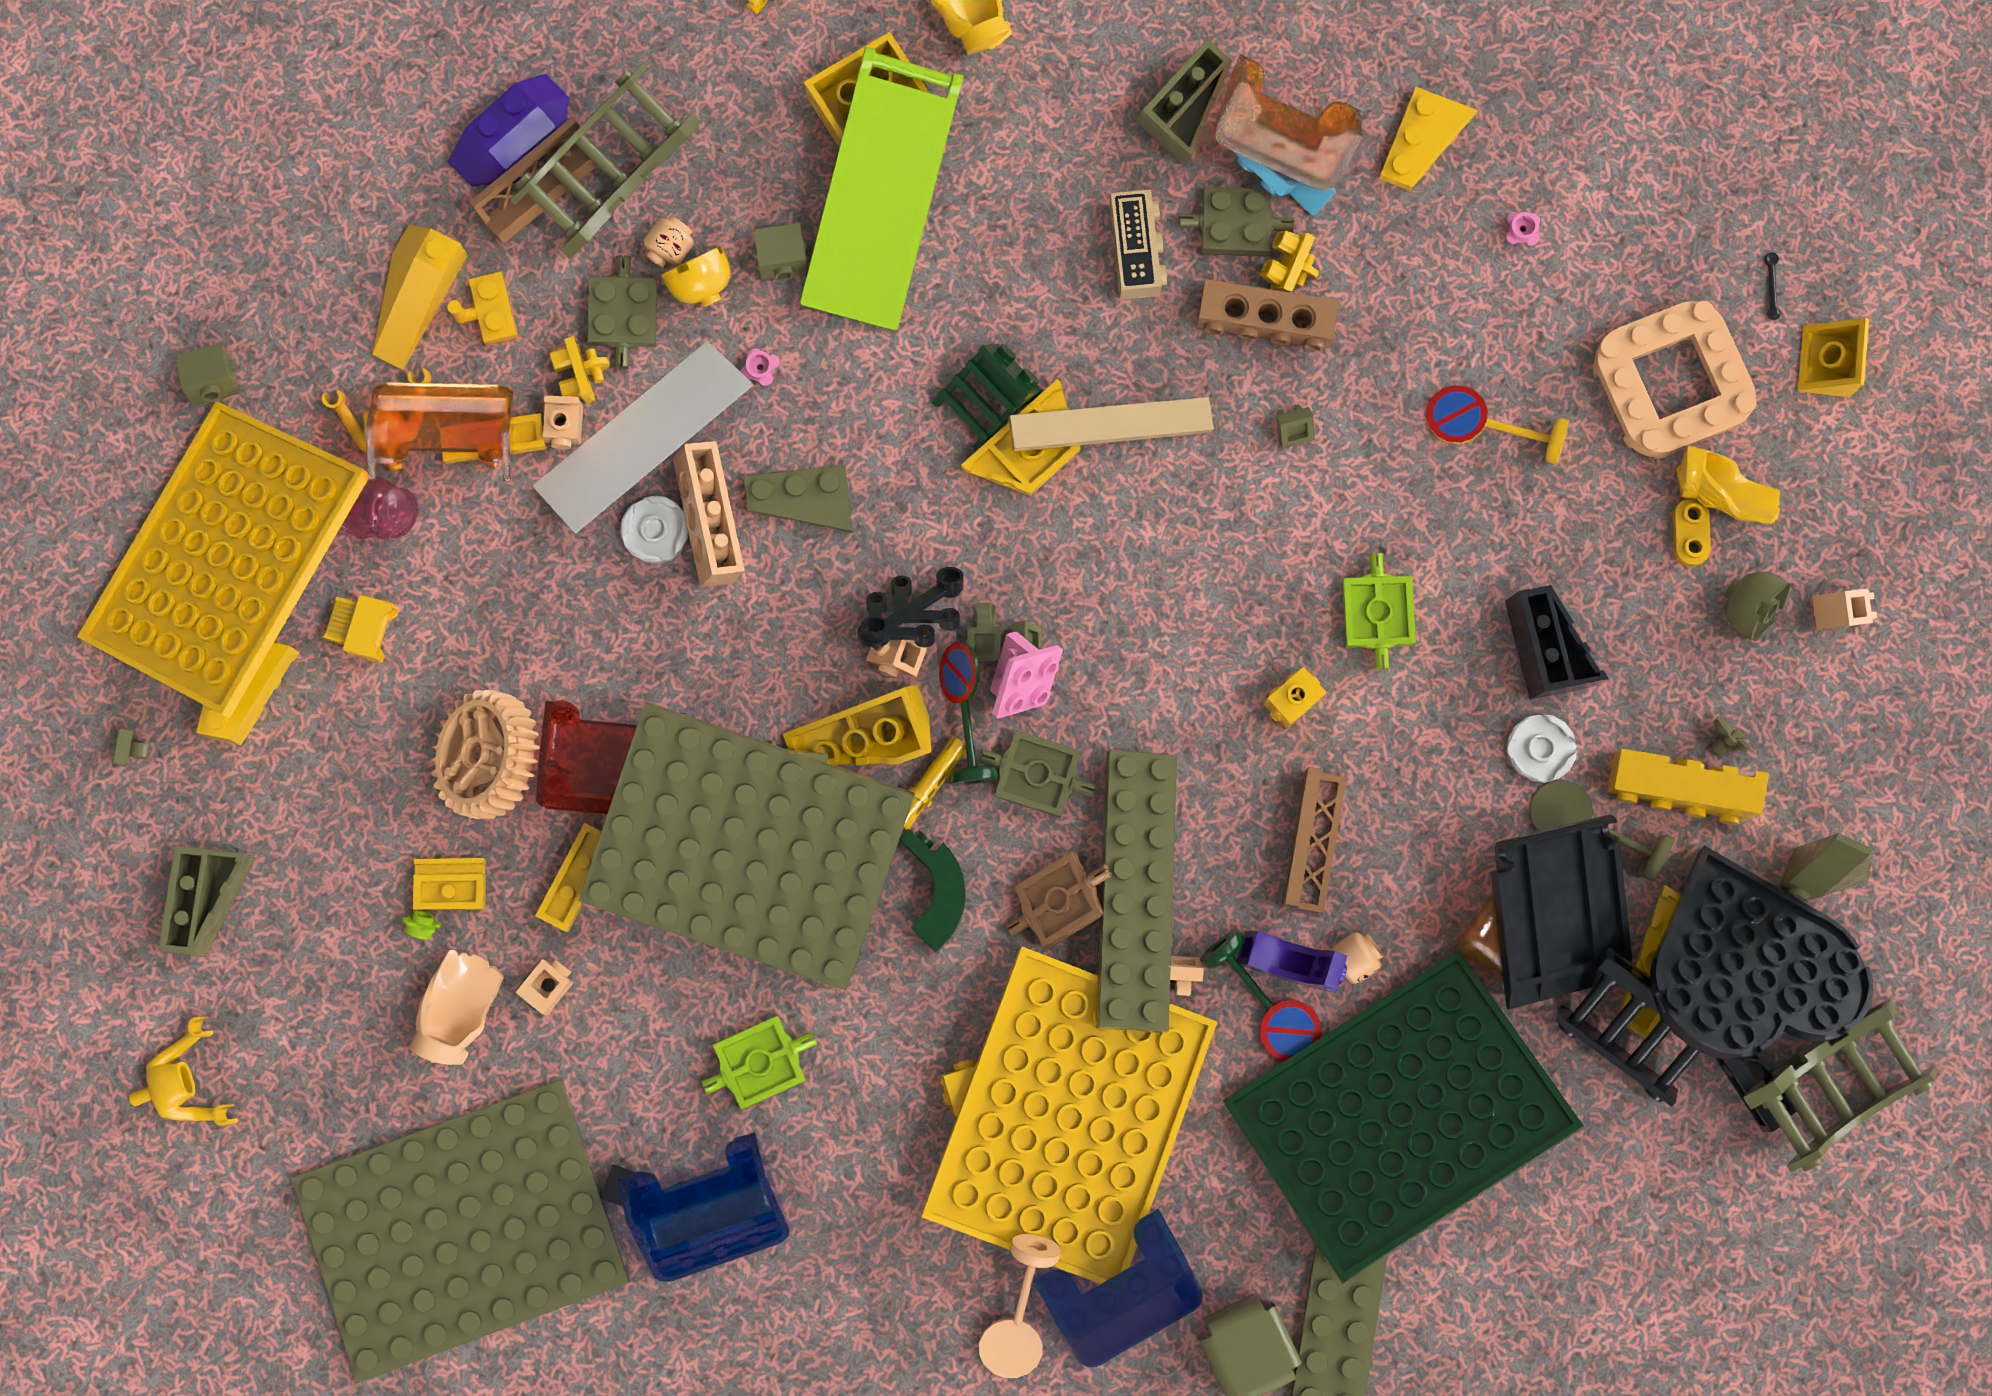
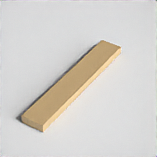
[1008,397,1214,452]

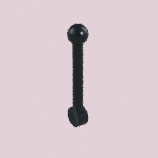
[1764,252,1781,320]

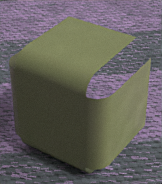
[1196,1294,1302,1396]

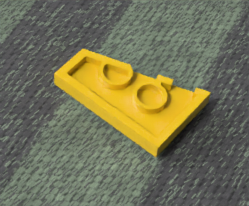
[1379,87,1478,191]

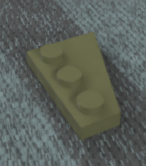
[744,465,853,534]

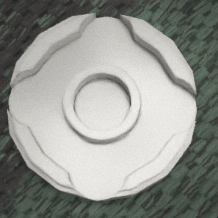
[620,496,689,564]
[1506,714,1577,783]

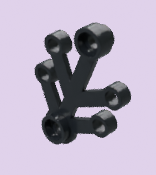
[857,567,964,648]

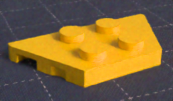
[961,379,1081,496]

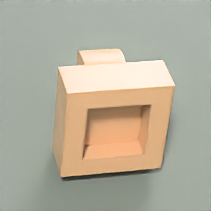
[1168,956,1204,996]

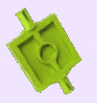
[1342,553,1416,670]
[702,1016,818,1110]

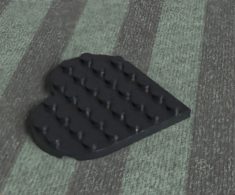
[1650,845,1873,1060]

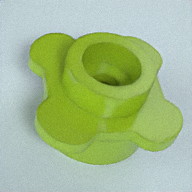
[402,910,441,940]

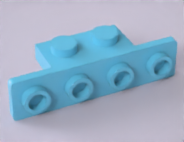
[1220,101,1336,215]

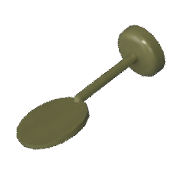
[1530,780,1675,882]

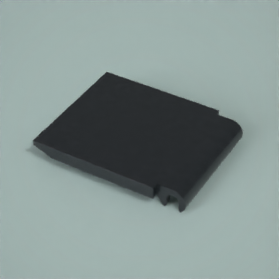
[1491,814,1632,1010]

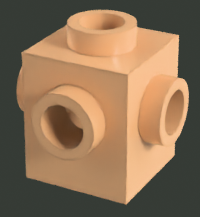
[866,640,927,678]

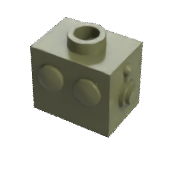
[751,223,809,280]
[176,342,239,406]

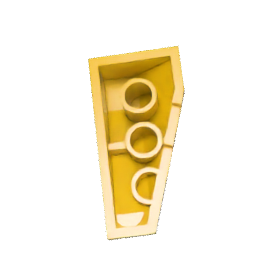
[372,225,468,371]
[783,684,931,765]

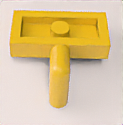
[447,271,519,346]

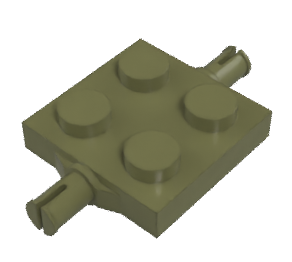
[1179,187,1294,257]
[588,255,657,370]
[980,730,1097,818]

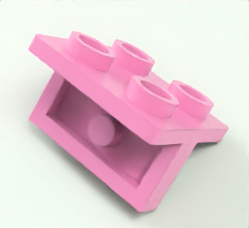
[990,631,1063,719]

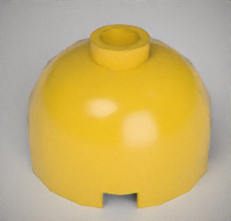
[661,245,731,308]

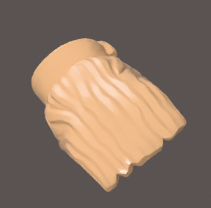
[410,949,504,1065]

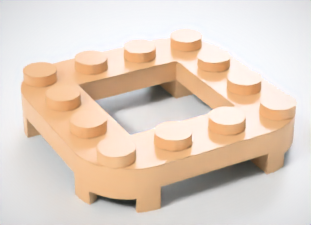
[1592,301,1756,459]

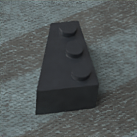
[1505,585,1609,700]

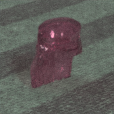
[340,474,418,539]

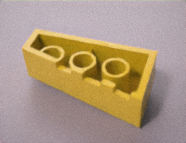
[1607,749,1769,826]

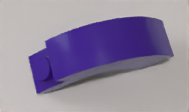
[1237,930,1348,993]

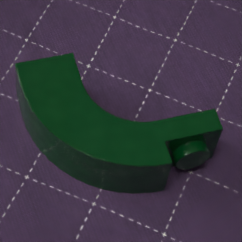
[899,829,966,954]

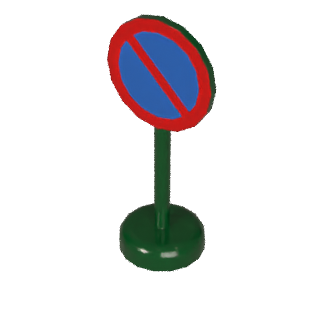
[939,642,998,786]
[1200,929,1322,1061]

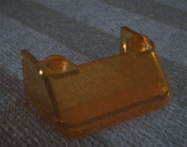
[365,383,513,482]

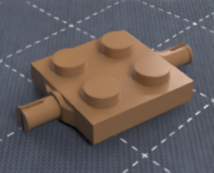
[1006,852,1112,949]

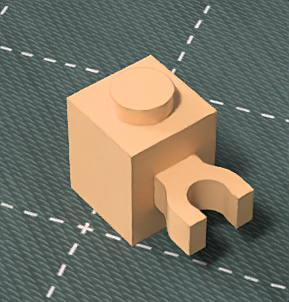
[1812,589,1877,630]

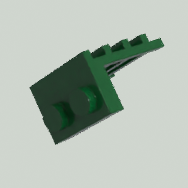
[932,344,1043,451]

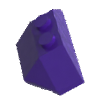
[448,74,569,186]

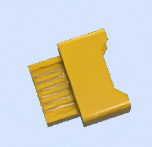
[323,595,399,663]

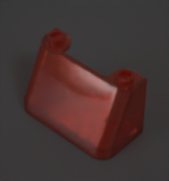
[536,700,686,815]

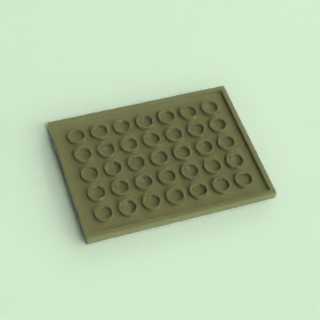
[579,702,915,991]
[291,1080,630,1383]

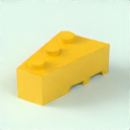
[196,643,300,745]

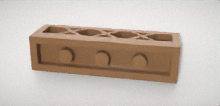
[469,117,597,244]
[1282,767,1347,914]

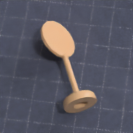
[979,1234,1061,1378]

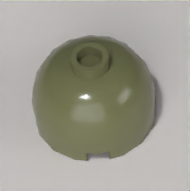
[1724,571,1792,641]

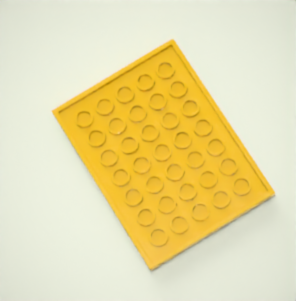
[77,401,371,719]
[920,946,1217,1292]

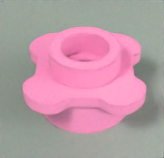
[1506,212,1540,246]
[741,348,780,386]

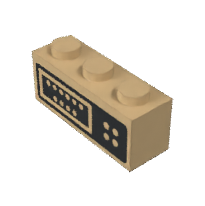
[1110,189,1167,300]

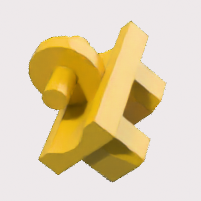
[1260,231,1319,293]
[549,336,610,404]

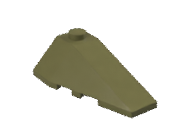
[1780,833,1872,902]

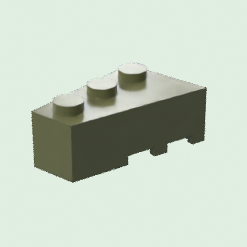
[1135,38,1232,166]

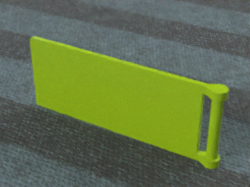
[800,46,964,331]

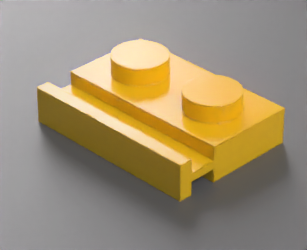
[413,858,486,911]

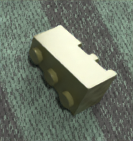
[158,846,256,957]

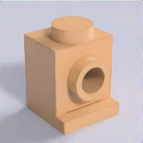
[543,395,583,449]
[515,959,574,1016]

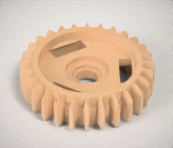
[430,690,540,819]

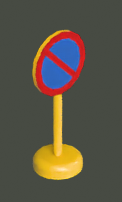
[1426,385,1570,466]

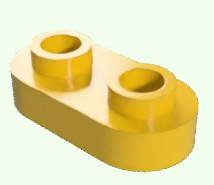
[1673,498,1711,567]

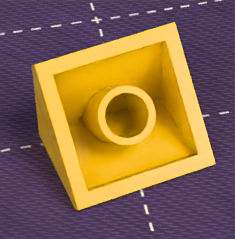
[1798,318,1869,398]

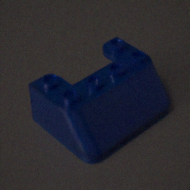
[618,1132,790,1282]
[1033,1207,1203,1367]

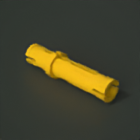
[903,736,966,831]

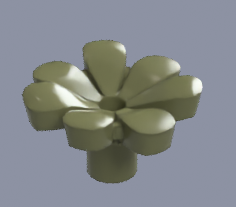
[1711,716,1751,756]

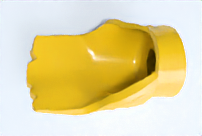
[930,0,1012,55]
[1676,445,1780,525]

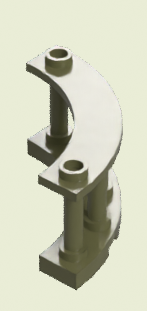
[510,63,702,259]
[1743,998,1938,1172]

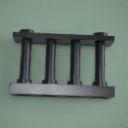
[1555,947,1700,1107]

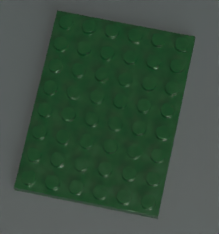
[1223,950,1584,1284]

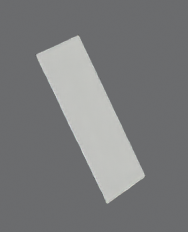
[533,341,754,533]

